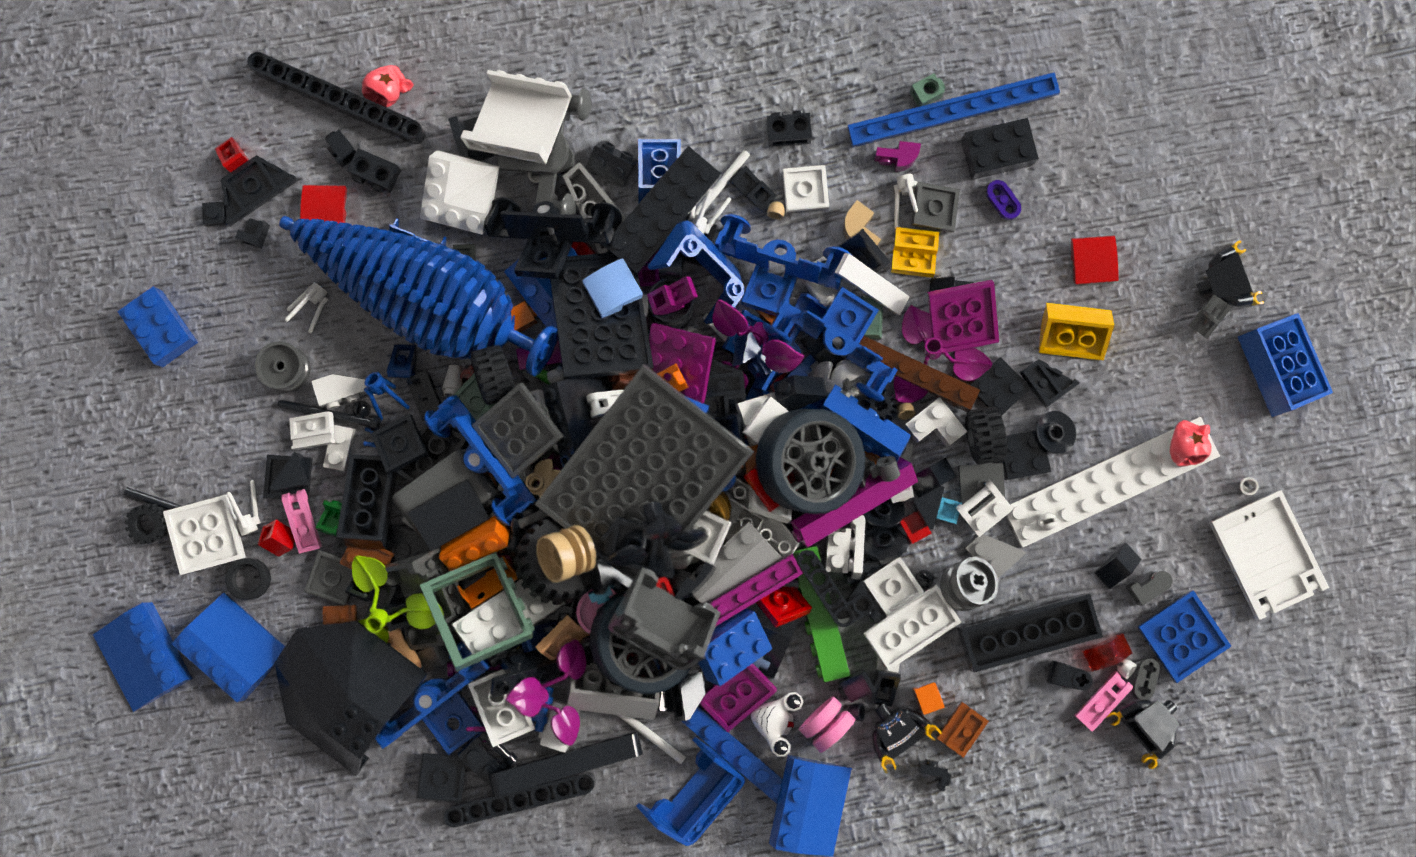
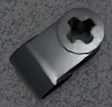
[1046,660,1093,691]

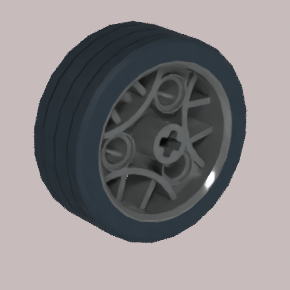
[756,409,865,514]
[590,590,691,694]

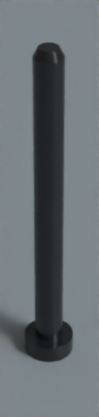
[277,400,381,432]

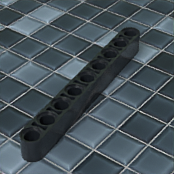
[247,52,425,144]

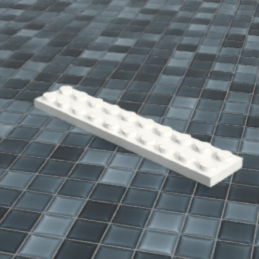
[1006,417,1220,548]

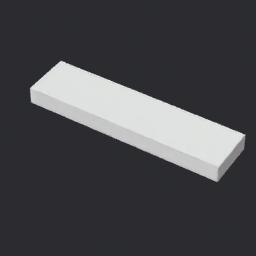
[835,253,909,316]

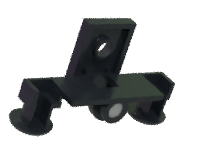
[484,197,622,279]

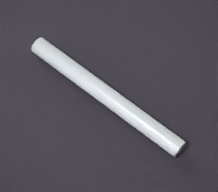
[694,150,750,217]
[617,715,686,764]

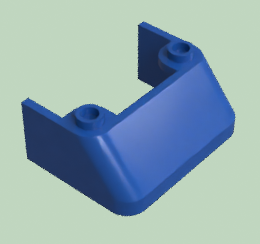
[648,221,744,324]
[636,737,745,846]

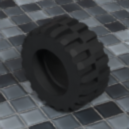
[514,517,592,605]

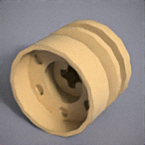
[536,525,596,583]

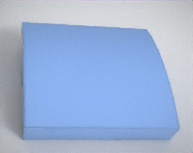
[582,258,643,318]

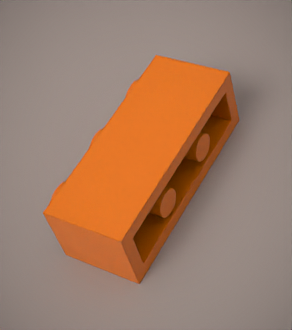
[439,516,510,571]

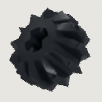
[862,388,899,421]

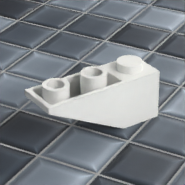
[311,374,377,410]

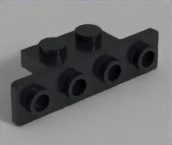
[490,649,565,698]

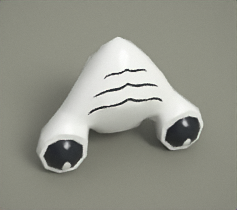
[750,692,804,757]

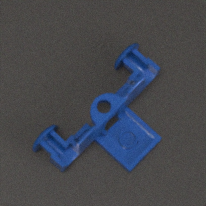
[715,214,852,316]
[763,287,898,402]

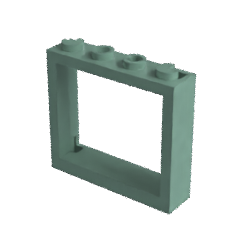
[420,552,535,671]

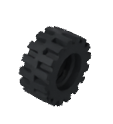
[125,503,168,544]

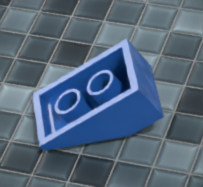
[638,139,681,204]

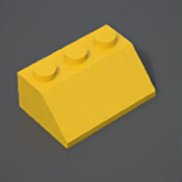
[1039,303,1114,360]

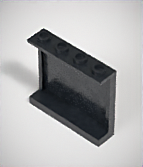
[542,376,616,468]

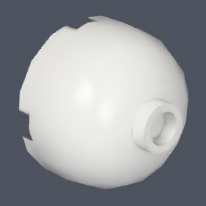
[830,360,870,398]

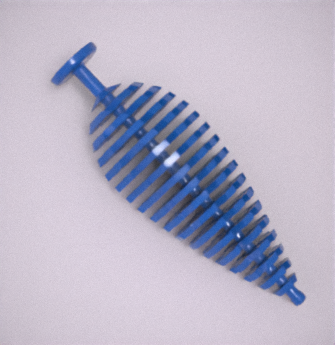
[279,216,558,377]

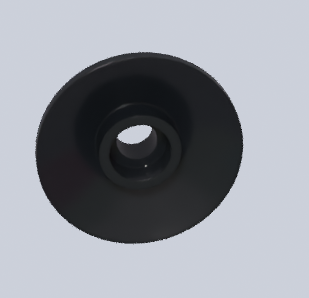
[1035,411,1076,454]
[863,498,905,528]

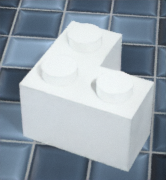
[902,397,967,447]

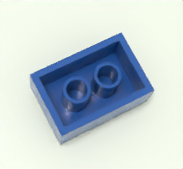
[117,286,198,367]
[698,608,772,686]

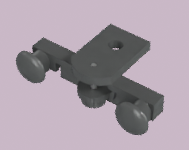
[497,88,592,215]

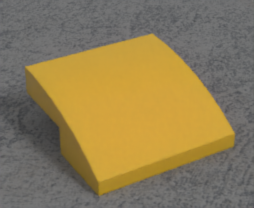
[891,227,939,278]

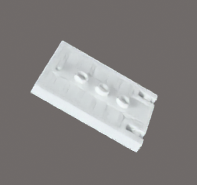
[1209,490,1329,620]

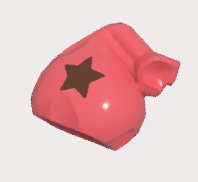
[362,65,414,108]
[1170,420,1211,466]

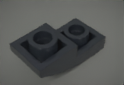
[675,562,716,601]

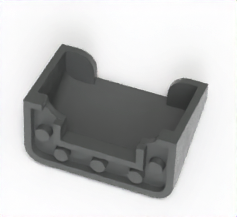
[392,448,503,545]
[385,549,470,650]
[608,567,720,670]

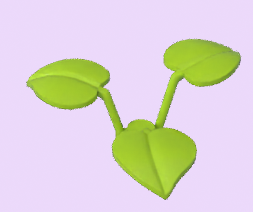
[352,555,444,643]

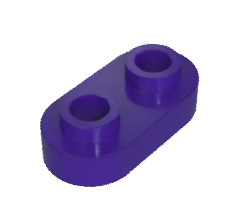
[986,180,1021,220]

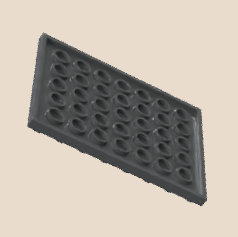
[535,364,754,580]

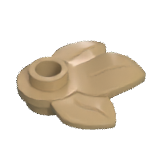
[524,459,560,497]

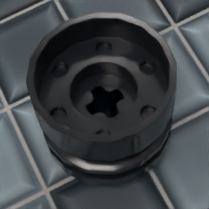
[648,278,694,329]

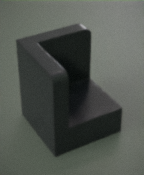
[235,218,270,249]

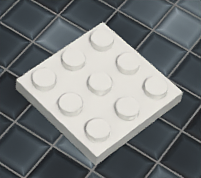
[163,494,246,575]

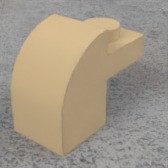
[843,200,881,246]

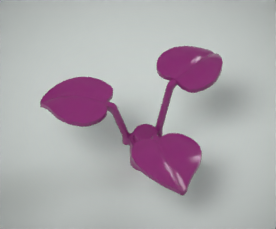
[712,299,804,388]
[893,305,992,403]
[505,639,586,746]

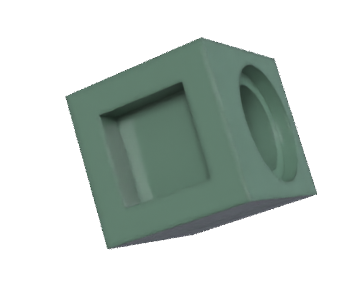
[909,73,945,107]

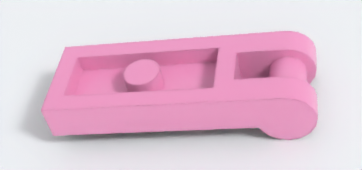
[282,489,322,554]
[1074,671,1133,732]

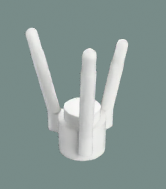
[894,174,918,229]
[688,189,731,234]
[285,282,328,333]
[227,480,261,536]

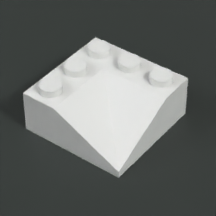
[420,150,500,234]

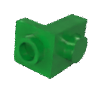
[315,500,342,537]

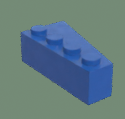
[822,384,911,462]

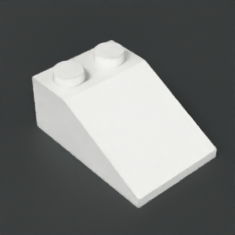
[468,670,535,747]

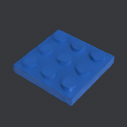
[1137,590,1232,683]

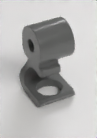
[860,456,900,488]

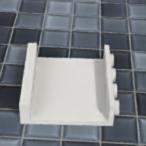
[460,70,572,164]

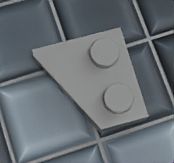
[964,534,1026,578]

